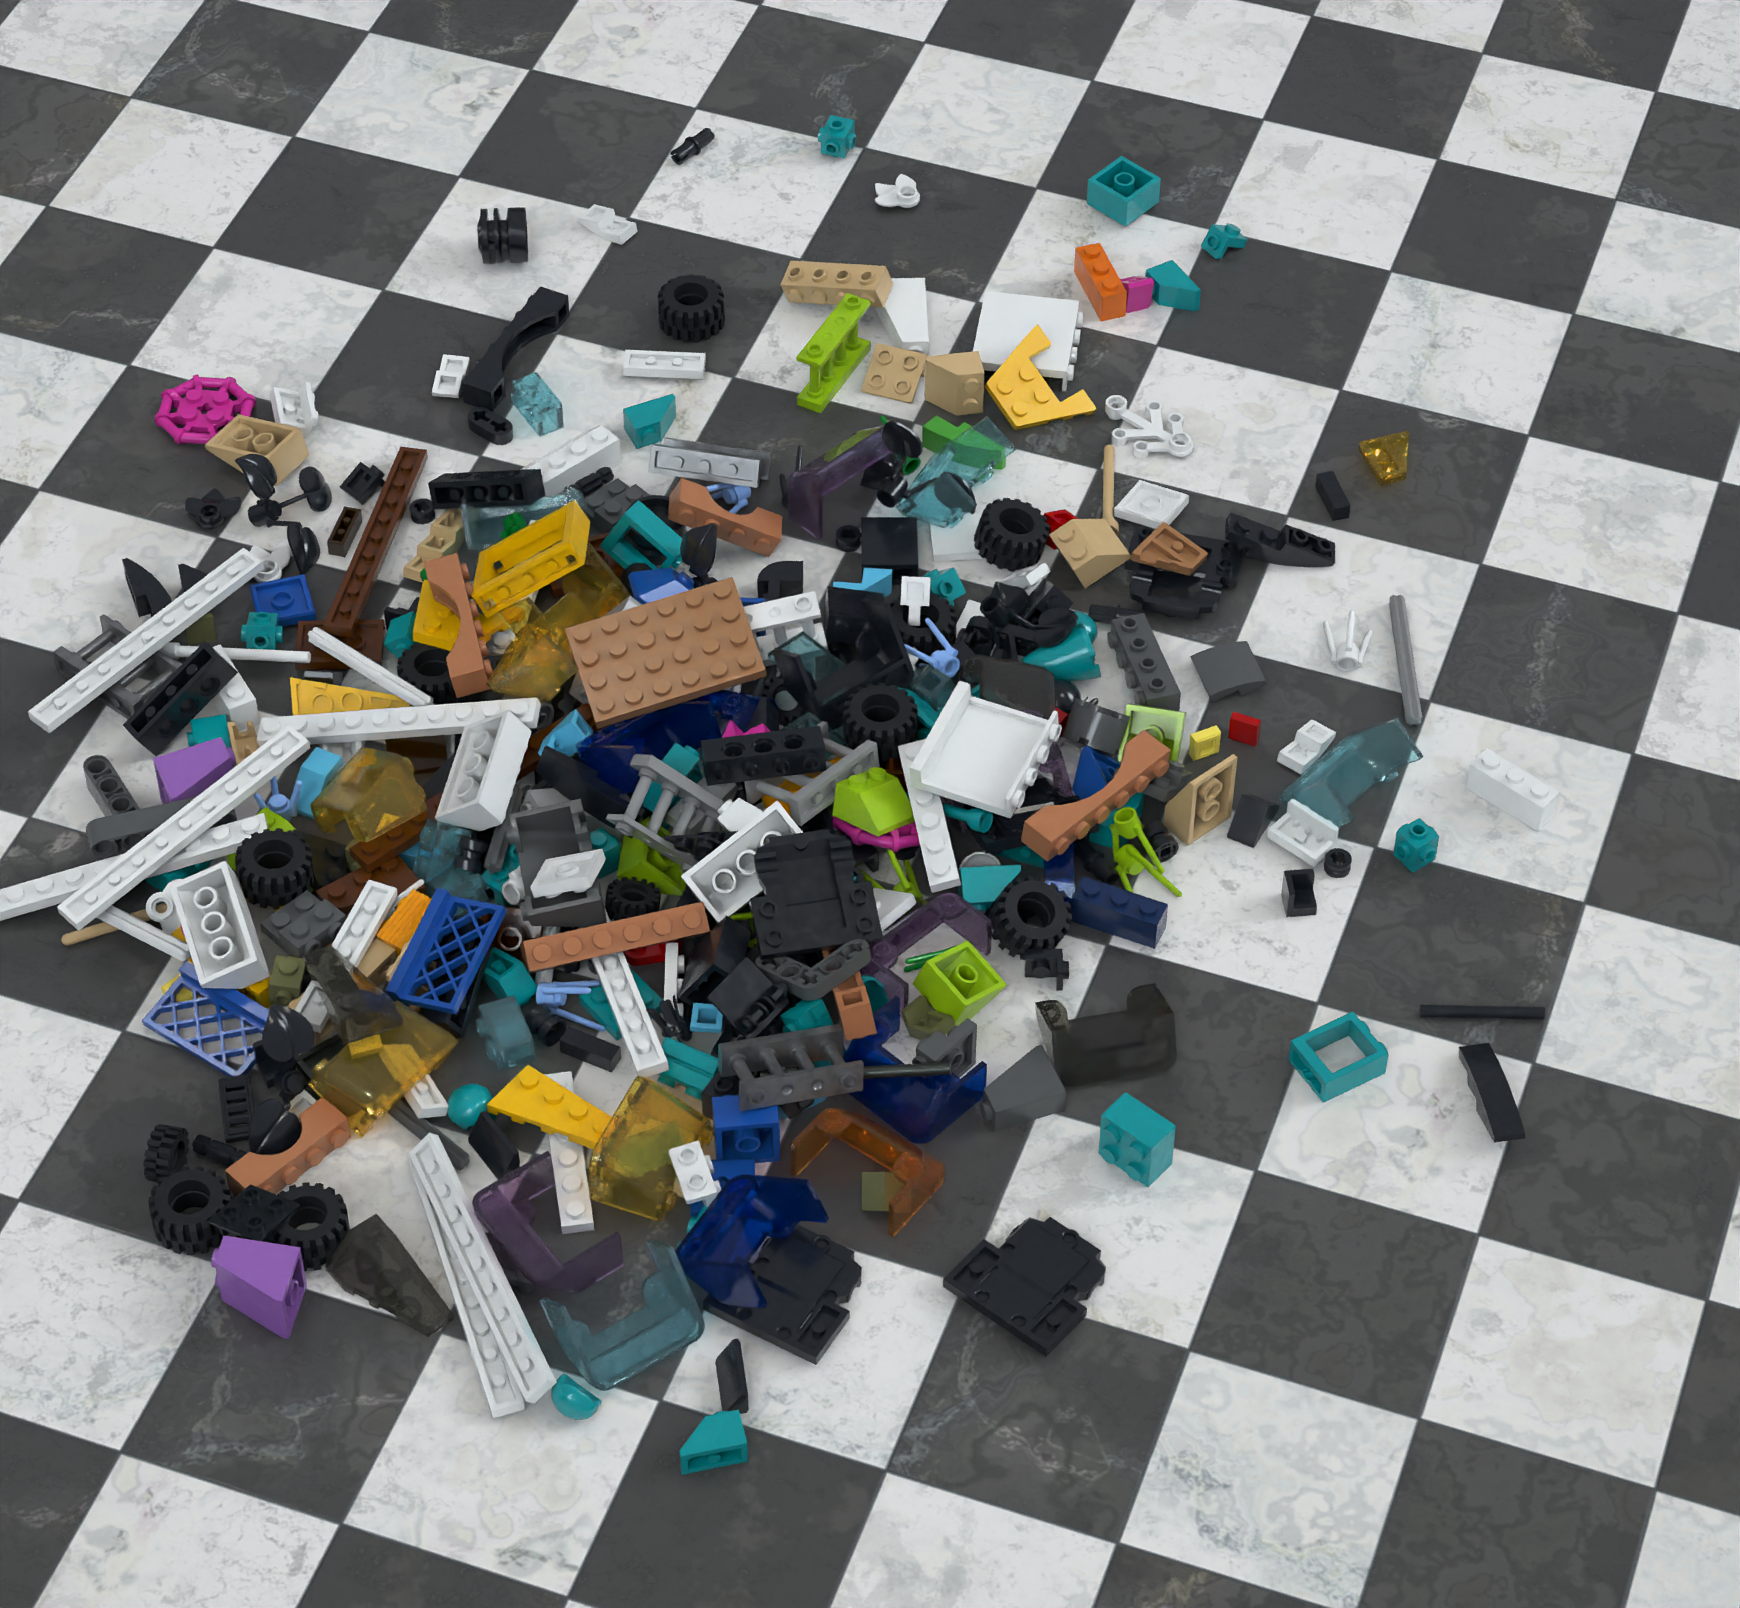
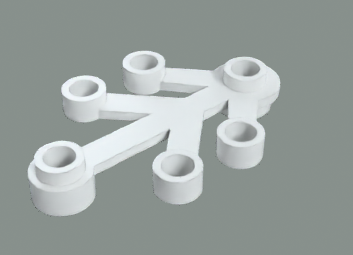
[1105,395,1193,459]

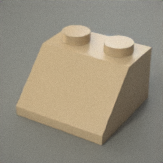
[924,351,984,416]
[1049,519,1131,588]

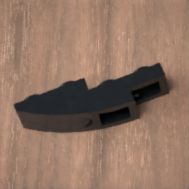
[1225,513,1335,567]

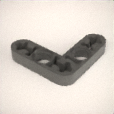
[755,939,872,1001]

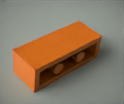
[1074,243,1127,321]

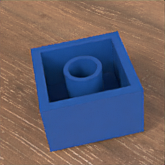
[712,1095,780,1163]

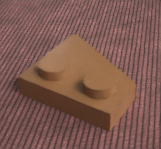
[1130,522,1208,576]

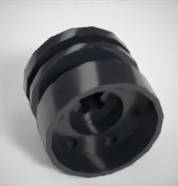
[477,207,528,264]

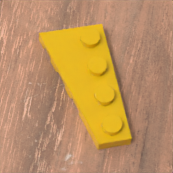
[290,677,410,715]
[487,1065,626,1154]

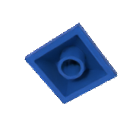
[628,568,694,605]
[1072,745,1121,800]

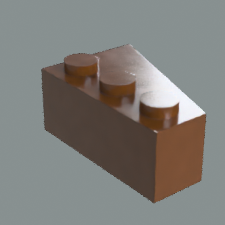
[316,855,427,919]

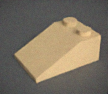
[205,414,309,486]
[1164,754,1237,846]

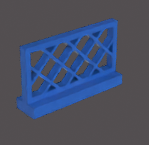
[385,888,507,1014]
[142,960,269,1077]

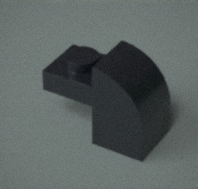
[757,561,803,602]

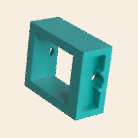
[599,500,683,570]
[641,743,705,830]
[1288,1011,1389,1103]

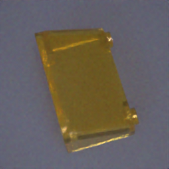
[308,1000,460,1138]
[589,1075,714,1222]

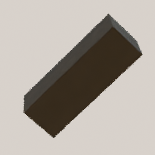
[327,506,362,557]

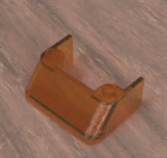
[791,1108,945,1237]

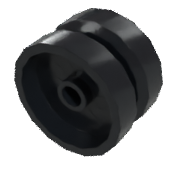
[626,495,687,566]

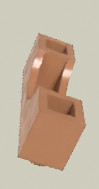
[668,478,782,557]
[225,1097,351,1196]

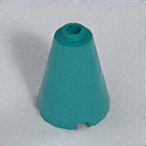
[1019,623,1101,686]

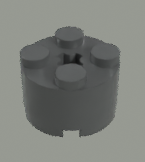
[1062,698,1130,755]

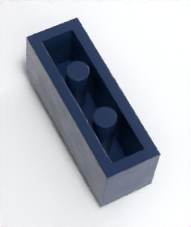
[1071,876,1168,949]

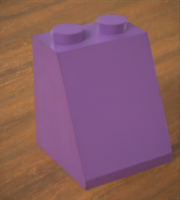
[153,737,236,804]
[211,1236,307,1339]

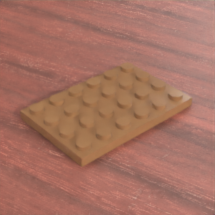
[565,577,767,729]

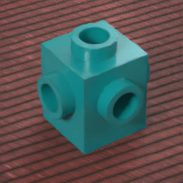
[818,115,856,158]
[922,567,966,606]
[241,612,283,650]
[1393,818,1439,873]

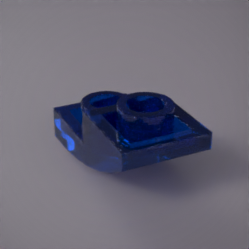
[1044,843,1075,906]

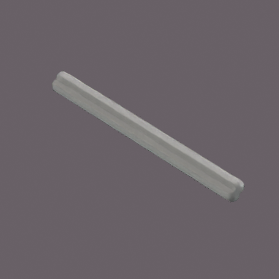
[1389,595,1422,726]

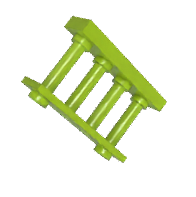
[796,293,871,413]

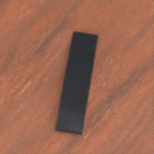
[535,745,645,839]
[1459,1043,1525,1142]

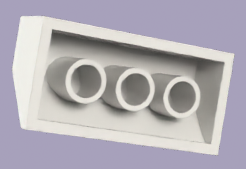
[520,425,621,513]
[435,710,532,831]
[681,800,803,924]
[169,861,270,989]

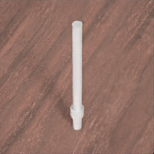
[159,642,311,663]

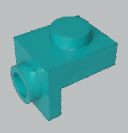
[1201,223,1248,259]

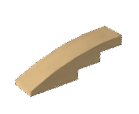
[403,508,481,583]

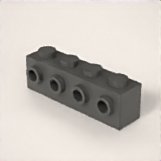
[1107,613,1181,711]

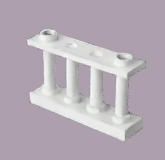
[743,591,828,667]

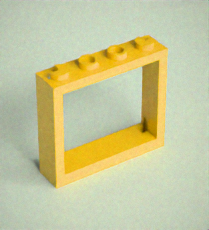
[471,500,590,618]

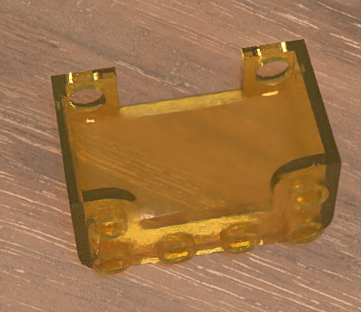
[310,747,428,843]

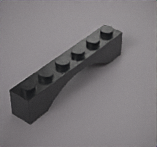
[461,286,570,411]

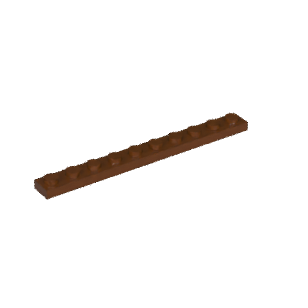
[323,447,428,637]
[349,702,606,873]

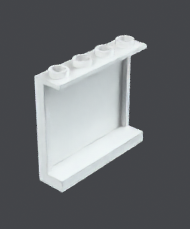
[973,291,1084,391]
[909,681,1062,818]

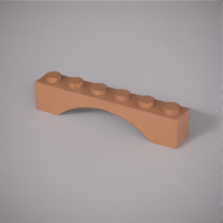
[424,553,494,698]
[1021,730,1171,862]
[520,902,710,974]
[821,949,877,1041]

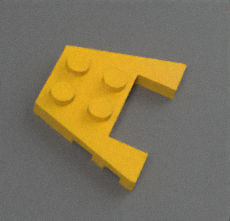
[985,325,1097,430]
[413,580,526,651]

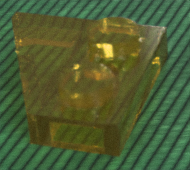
[1358,430,1409,486]

